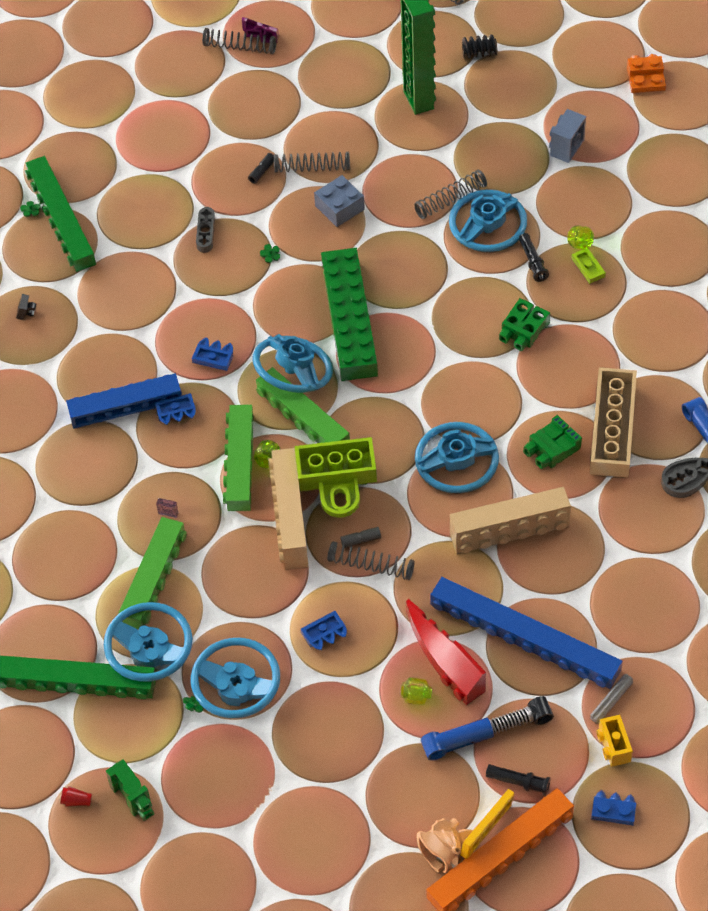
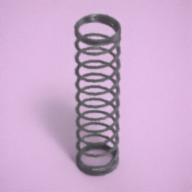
[202,28,276,55]
[274,151,350,173]
[414,170,487,219]
[327,541,415,580]

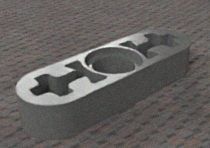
[196,207,215,253]

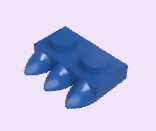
[192,338,233,371]
[155,393,196,425]
[300,611,347,650]
[591,790,636,826]

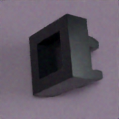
[16,294,37,320]

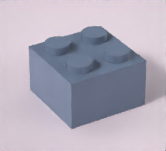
[549,109,586,163]
[314,175,365,227]

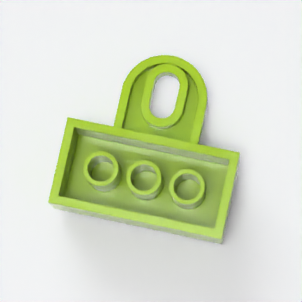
[294,437,377,518]

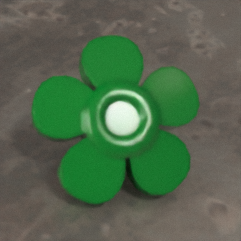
[20,201,41,217]
[260,244,280,263]
[183,696,203,713]

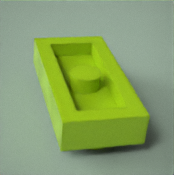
[571,248,606,284]

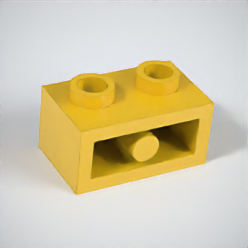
[596,715,633,767]

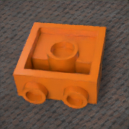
[627,54,666,93]

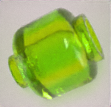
[567,225,594,250]
[254,440,281,468]
[401,677,432,705]

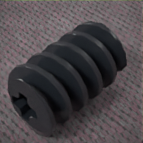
[462,34,498,58]

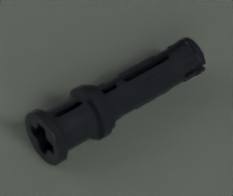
[519,233,549,282]
[486,764,551,796]

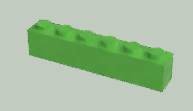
[256,367,350,443]
[223,405,254,511]
[118,517,187,629]

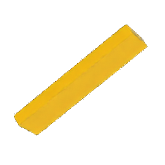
[460,789,515,859]

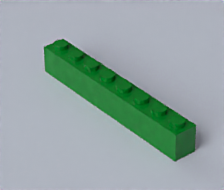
[24,156,96,272]
[0,655,156,700]

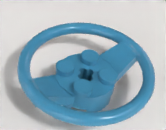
[449,190,527,252]
[252,334,333,393]
[415,422,499,493]
[103,602,193,682]
[190,638,280,718]

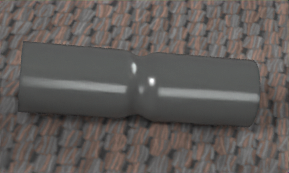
[340,527,381,548]

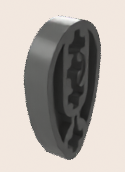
[661,457,708,498]

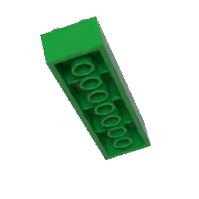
[400,0,436,115]
[321,247,378,381]

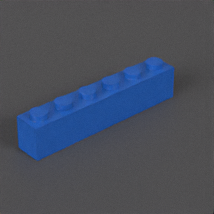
[66,373,182,429]

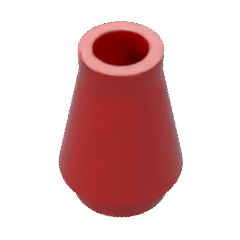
[60,786,92,807]

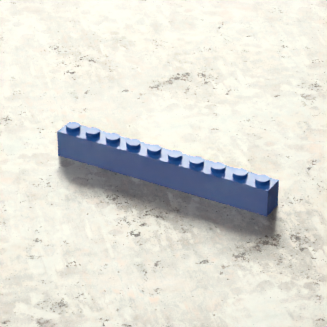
[430,577,623,689]

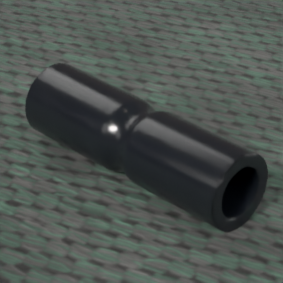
[248,153,274,184]

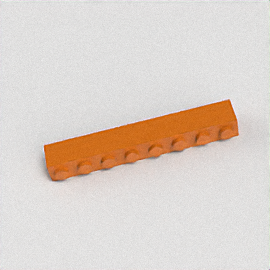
[426,788,574,911]

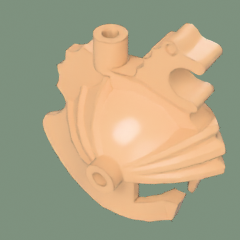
[417,818,473,873]

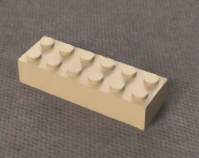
[590,367,637,478]
[268,448,308,570]
[450,487,571,554]

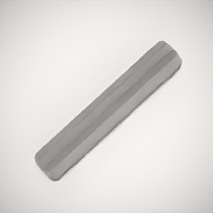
[590,674,633,724]

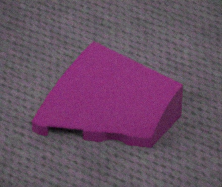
[242,17,279,43]

